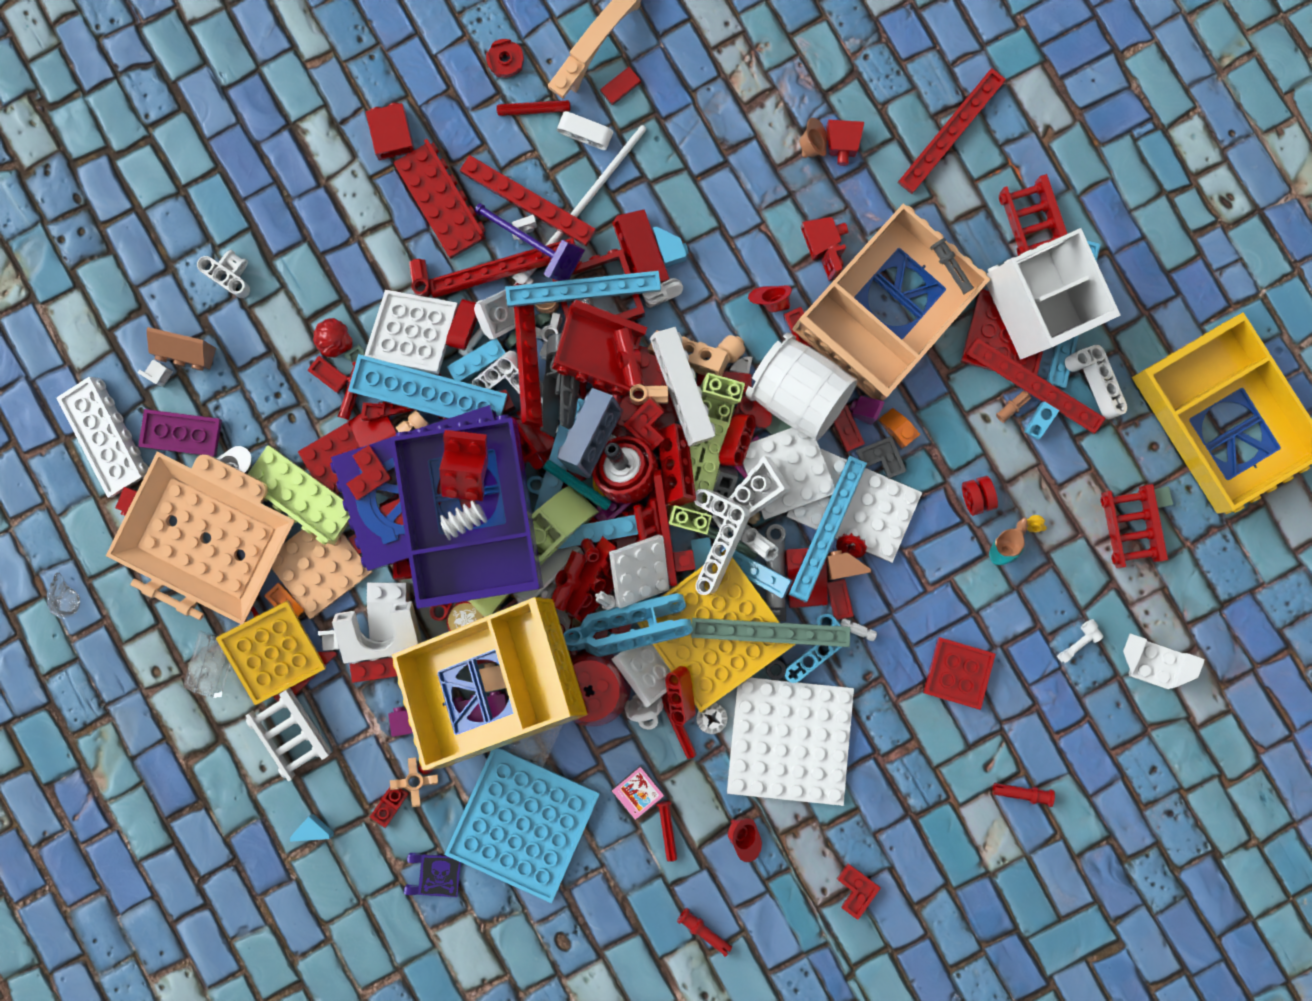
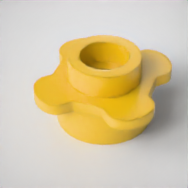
[1027,515,1047,532]

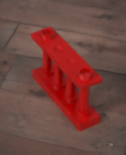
[999,174,1067,256]
[1100,484,1168,568]

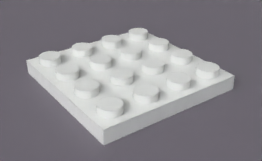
[364,290,459,375]
[743,427,835,520]

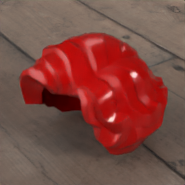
[313,318,353,358]

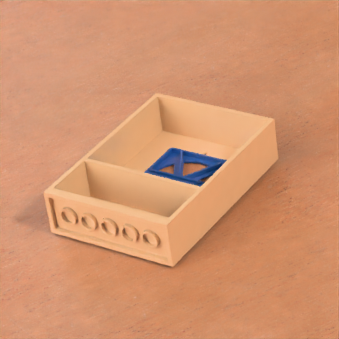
[792,203,990,401]

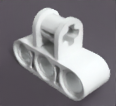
[197,250,250,298]

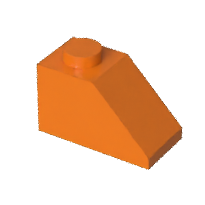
[878,408,921,449]

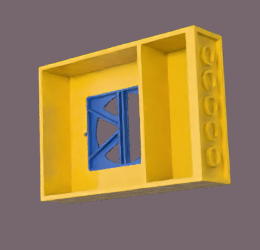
[1132,312,1312,514]
[392,597,588,771]

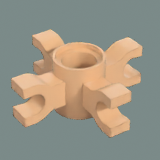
[390,757,438,807]

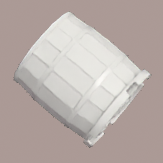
[746,332,858,441]

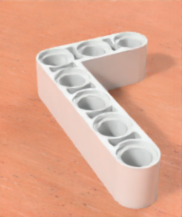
[472,351,560,433]
[694,489,750,595]

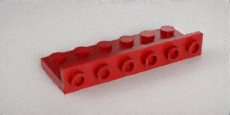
[393,139,486,259]

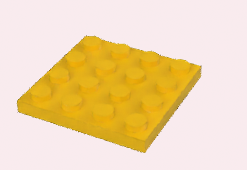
[216,600,326,705]

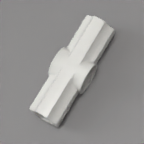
[731,525,779,562]

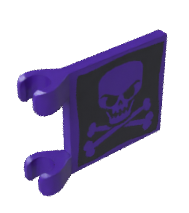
[404,853,461,897]

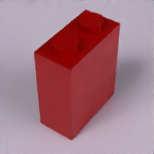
[365,103,415,160]

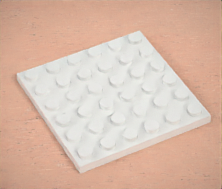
[727,677,854,806]

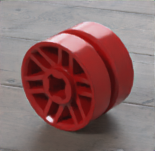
[962,475,998,516]

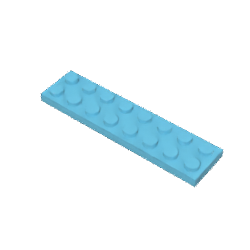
[348,354,508,419]

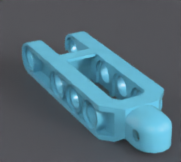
[563,593,693,657]

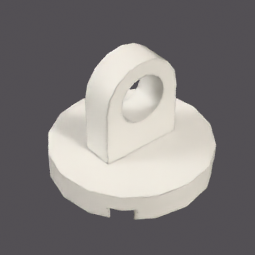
[624,694,664,730]

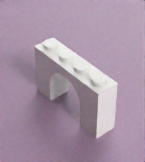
[332,601,422,664]

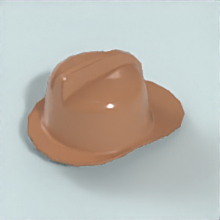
[799,118,827,158]

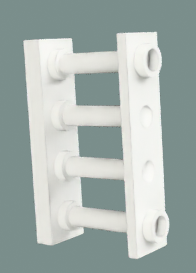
[246,688,332,781]

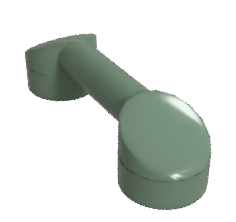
[507,313,552,350]

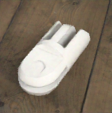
[642,278,683,308]

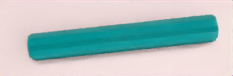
[543,460,611,510]

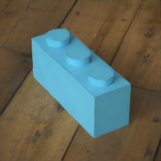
[447,338,505,383]

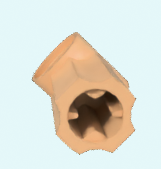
[630,384,668,405]

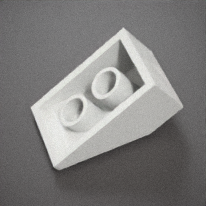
[367,583,410,641]

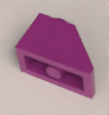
[850,396,885,425]

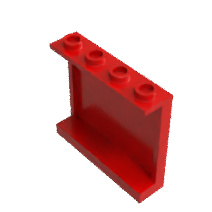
[552,300,647,396]

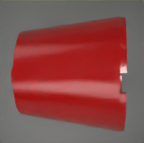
[571,649,631,726]

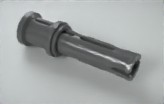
[930,238,974,295]

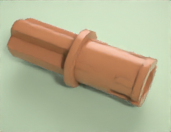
[996,391,1031,423]

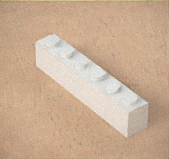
[650,327,715,447]

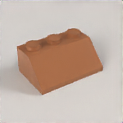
[147,327,216,371]

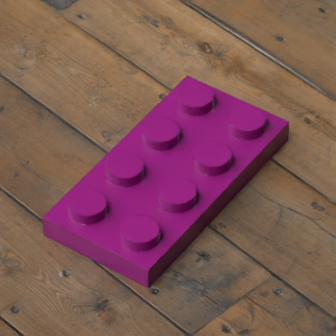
[138,409,222,457]

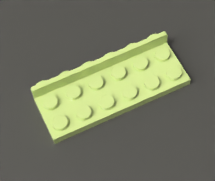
[248,445,350,545]

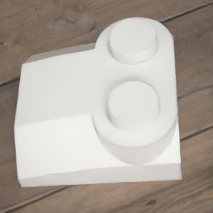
[474,290,515,340]

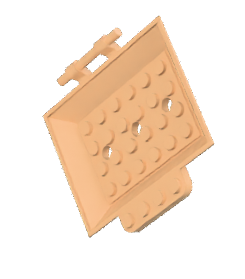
[106,452,295,624]

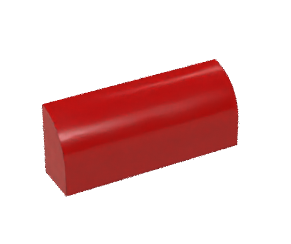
[612,209,669,283]

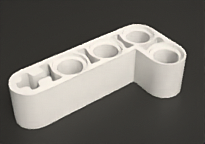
[1065,345,1127,419]

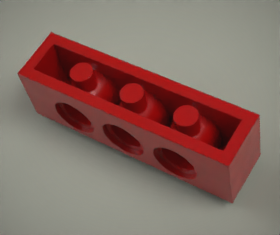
[659,423,696,507]

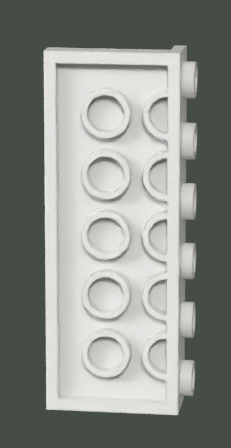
[57,377,149,498]

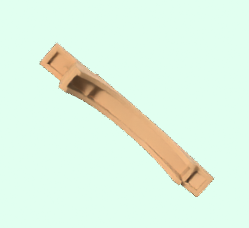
[548,0,642,99]

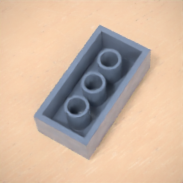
[557,388,623,479]

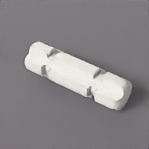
[840,619,877,641]

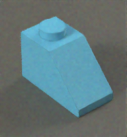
[653,227,689,268]

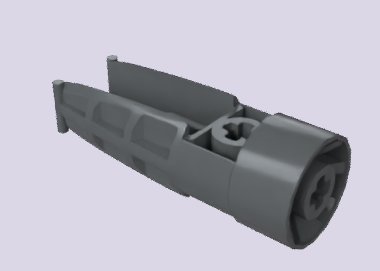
[540,333,580,437]

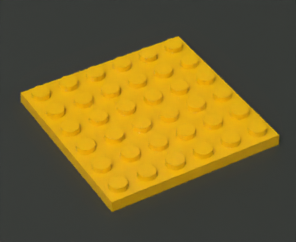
[637,549,796,712]

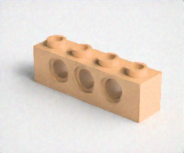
[648,330,729,376]

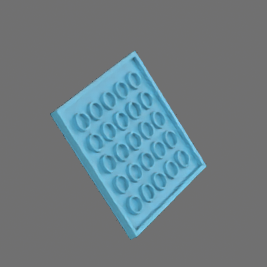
[444,747,600,903]

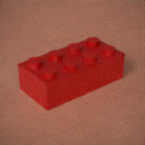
[615,351,667,432]

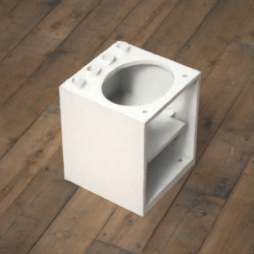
[986,228,1121,360]

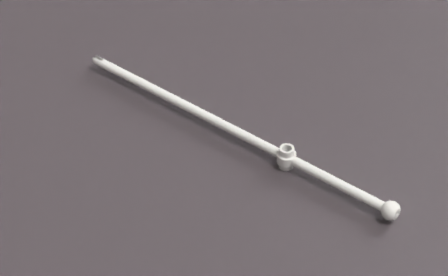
[458,125,646,357]

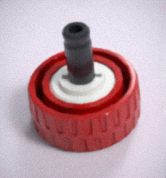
[592,436,659,504]

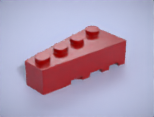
[565,536,618,623]

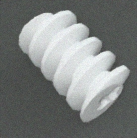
[440,501,487,540]

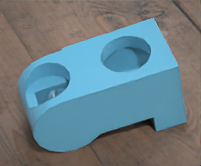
[1024,402,1059,440]

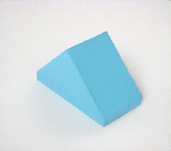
[290,814,334,842]

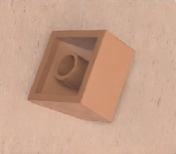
[826,550,871,580]

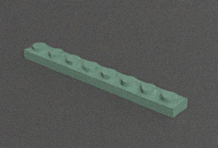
[691,618,851,647]

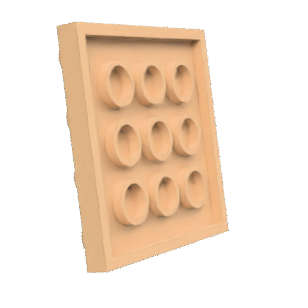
[272,529,373,619]

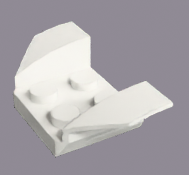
[1123,634,1205,689]

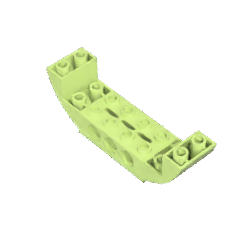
[668,373,745,534]
[468,486,599,617]

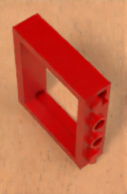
[552,249,645,321]

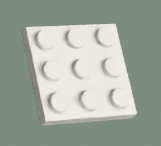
[609,535,669,608]
[611,636,671,708]

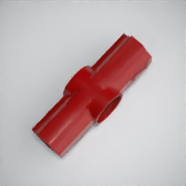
[614,328,645,388]
[551,550,586,611]

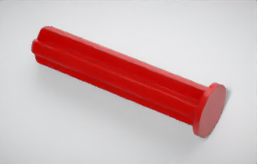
[656,801,677,862]

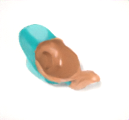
[989,518,1027,565]

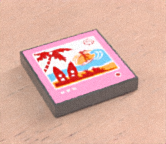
[611,765,665,821]

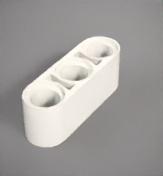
[556,111,614,150]

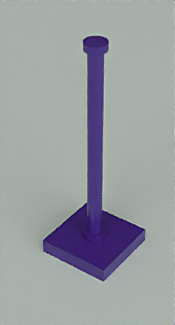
[475,203,585,281]

